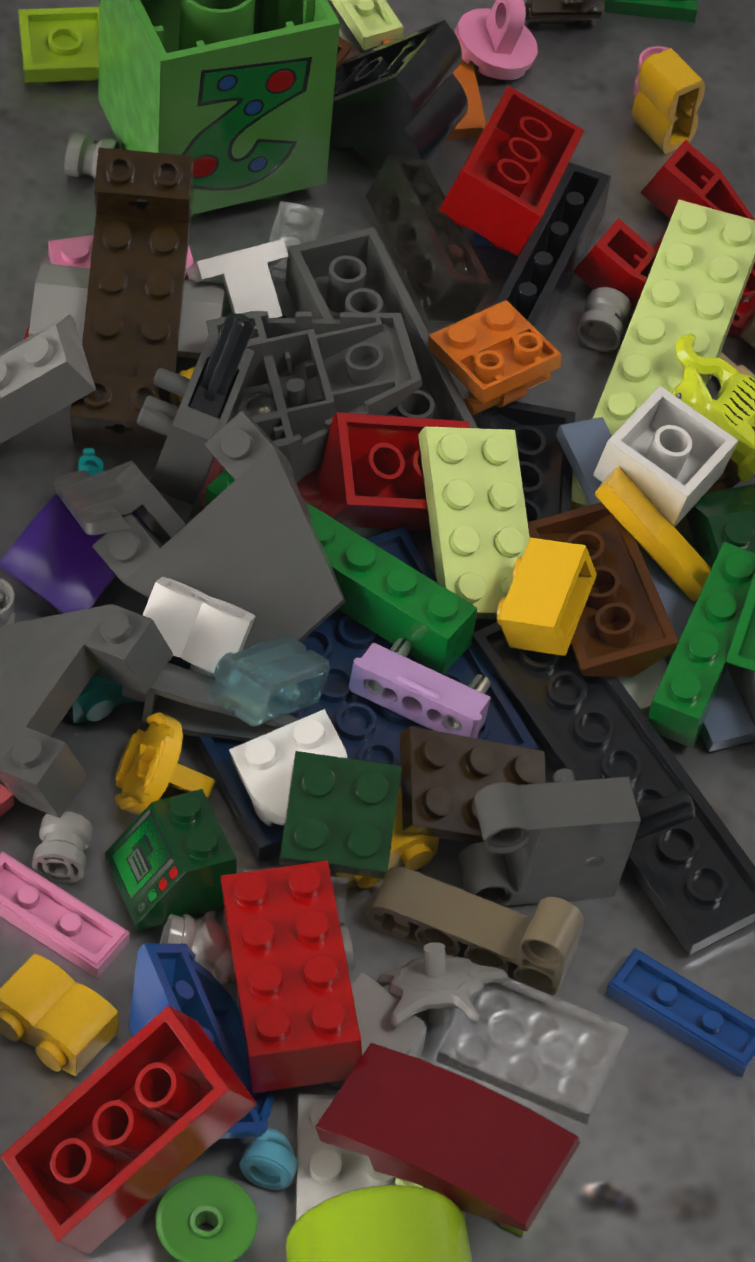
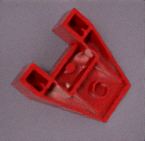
[573,140,755,337]

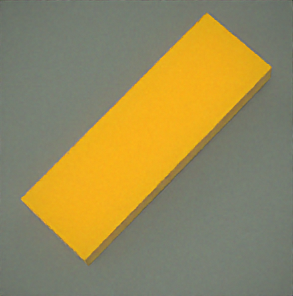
[595,466,712,602]

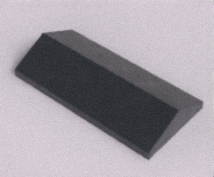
[480,401,576,522]

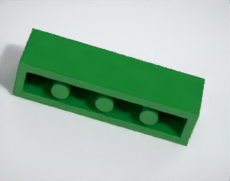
[648,542,755,748]

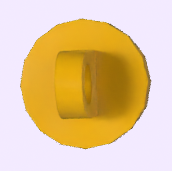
[114,712,216,816]

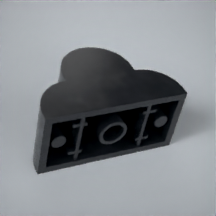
[330,20,468,179]

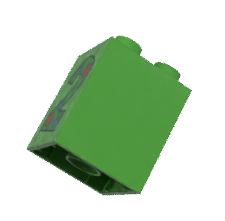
[98,0,340,218]

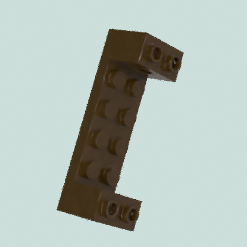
[70,148,194,449]

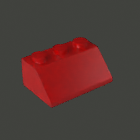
[319,412,470,531]

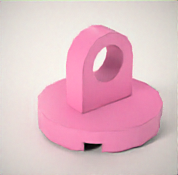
[454,0,538,80]

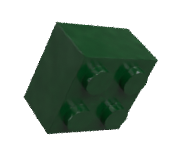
[279,751,402,879]

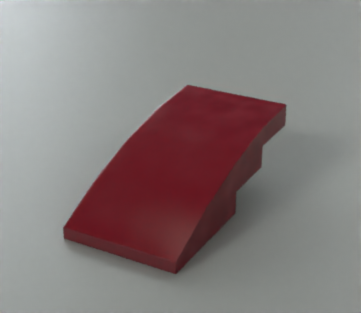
[315,1043,580,1232]

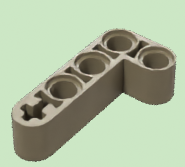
[366,867,584,997]

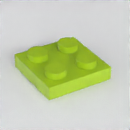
[19,6,99,83]

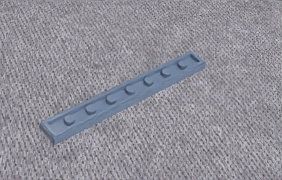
[556,417,755,752]

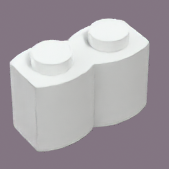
[143,576,256,680]

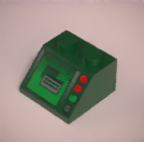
[105,789,237,931]

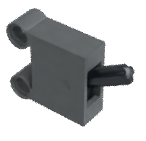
[458,768,695,906]

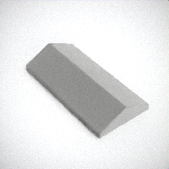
[29,263,226,359]

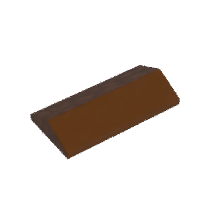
[528,502,679,677]

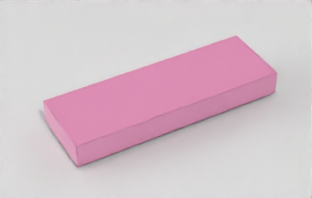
[0,851,130,979]

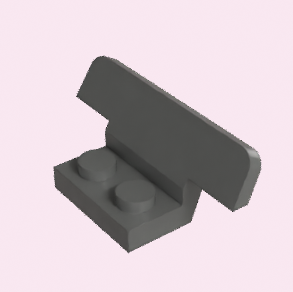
[54,461,186,538]

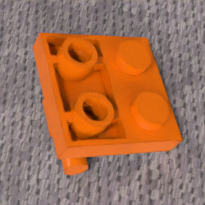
[428,300,562,416]

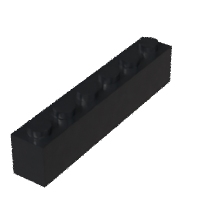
[493,162,611,335]

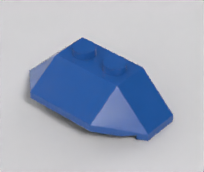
[128,944,275,1139]

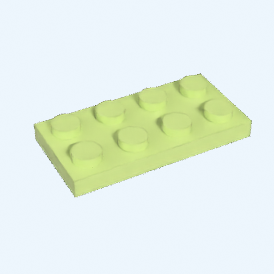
[418,427,530,619]

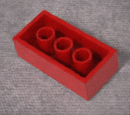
[438,85,585,257]
[221,860,362,1093]
[1,1005,257,1254]

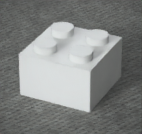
[593,386,739,527]

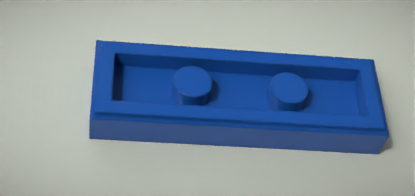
[605,948,755,1077]

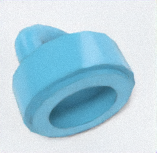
[239,1128,299,1190]

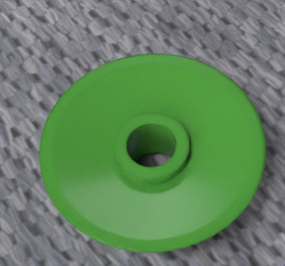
[155,1175,258,1262]

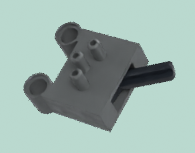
[137,312,255,524]

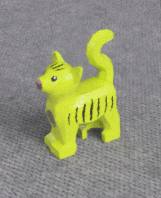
[669,333,755,483]

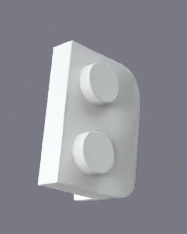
[229,709,348,826]

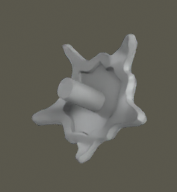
[377,942,509,1029]

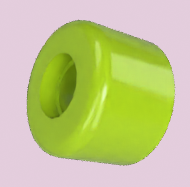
[286,1185,473,1262]

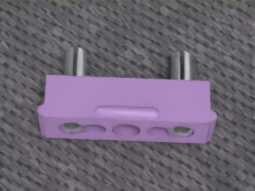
[349,638,491,739]

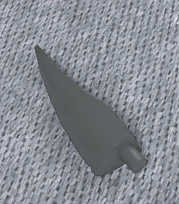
[122,662,347,752]

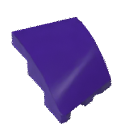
[0,494,146,614]

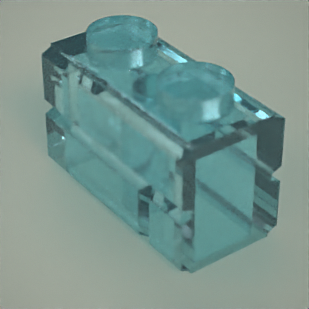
[211,635,330,727]

